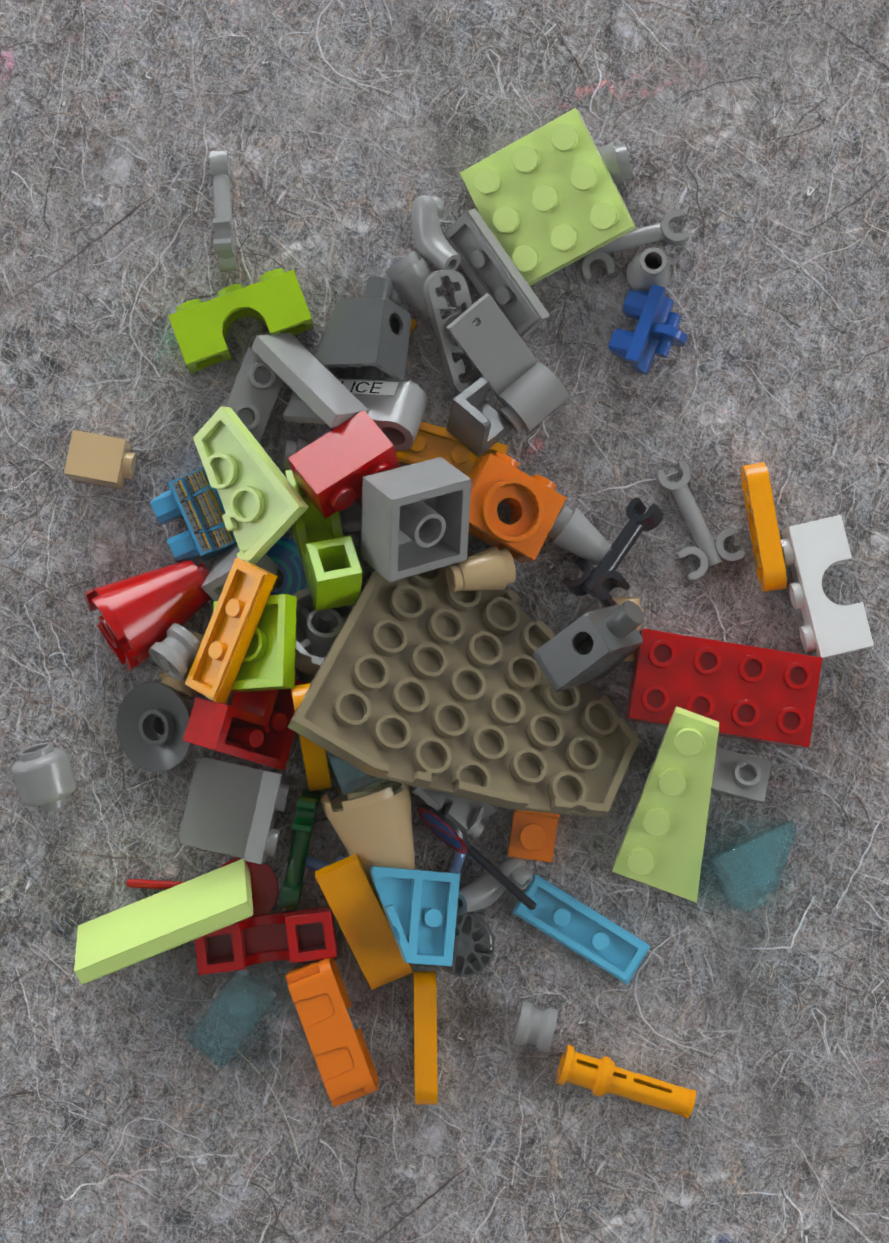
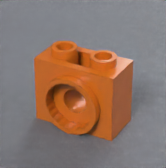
[468,452,567,563]

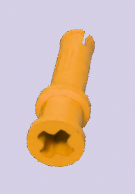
[555,1044,696,1119]

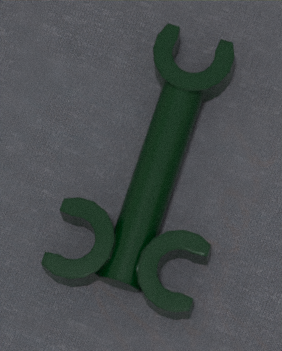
[278,788,321,911]

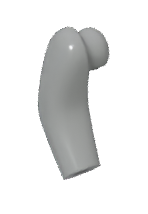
[411,195,461,270]
[457,857,533,914]

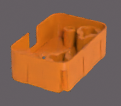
[285,958,380,1107]

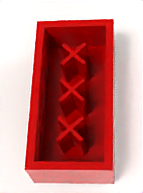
[624,628,823,749]

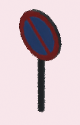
[417,804,536,910]

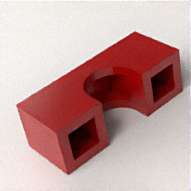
[194,906,338,975]

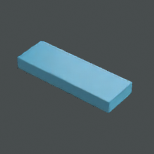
[512,874,651,985]

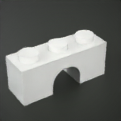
[781,515,874,659]

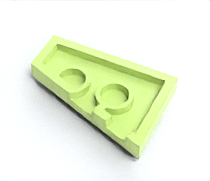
[193,406,309,565]

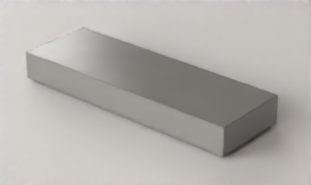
[443,208,550,340]
[251,333,369,428]

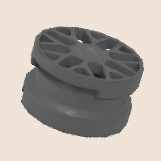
[440,912,495,977]

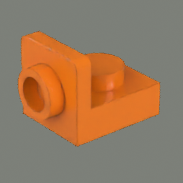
[507,809,560,863]

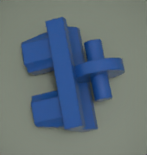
[608,284,688,375]

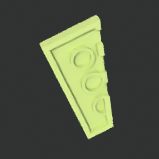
[612,706,719,903]

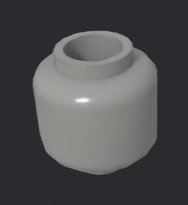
[11,742,77,812]

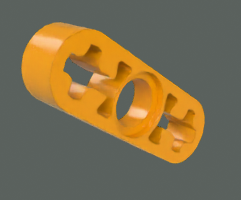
[740,462,787,592]
[291,683,332,792]
[414,971,438,1105]

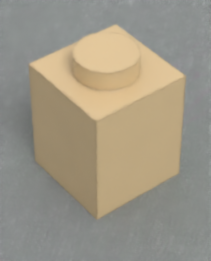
[64,430,136,490]

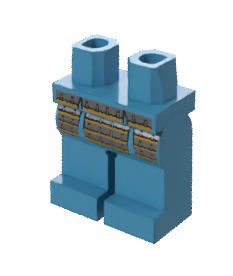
[150,467,237,563]

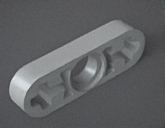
[423,269,482,394]

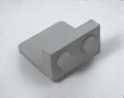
[179,757,290,864]

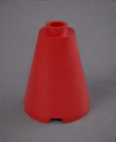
[84,559,211,671]

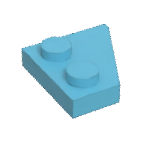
[370,866,460,966]

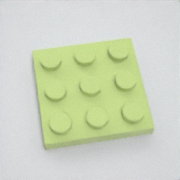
[460,108,636,286]

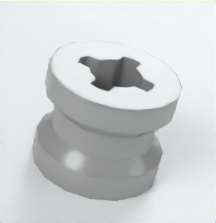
[148,623,201,681]
[512,1000,558,1054]

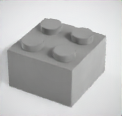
[361,457,471,582]

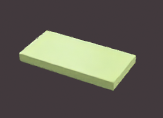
[74,858,253,984]

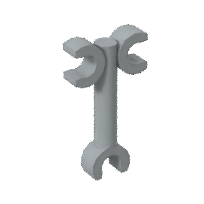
[209,150,238,272]
[580,209,689,284]
[656,460,746,581]

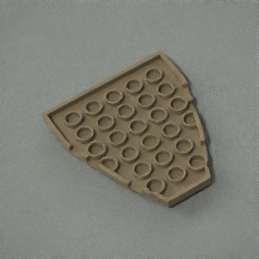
[288,549,639,818]

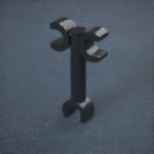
[562,497,664,608]

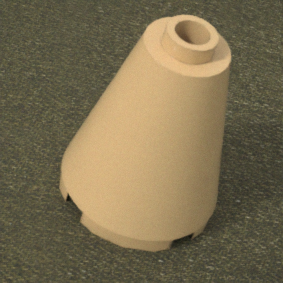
[320,776,415,897]

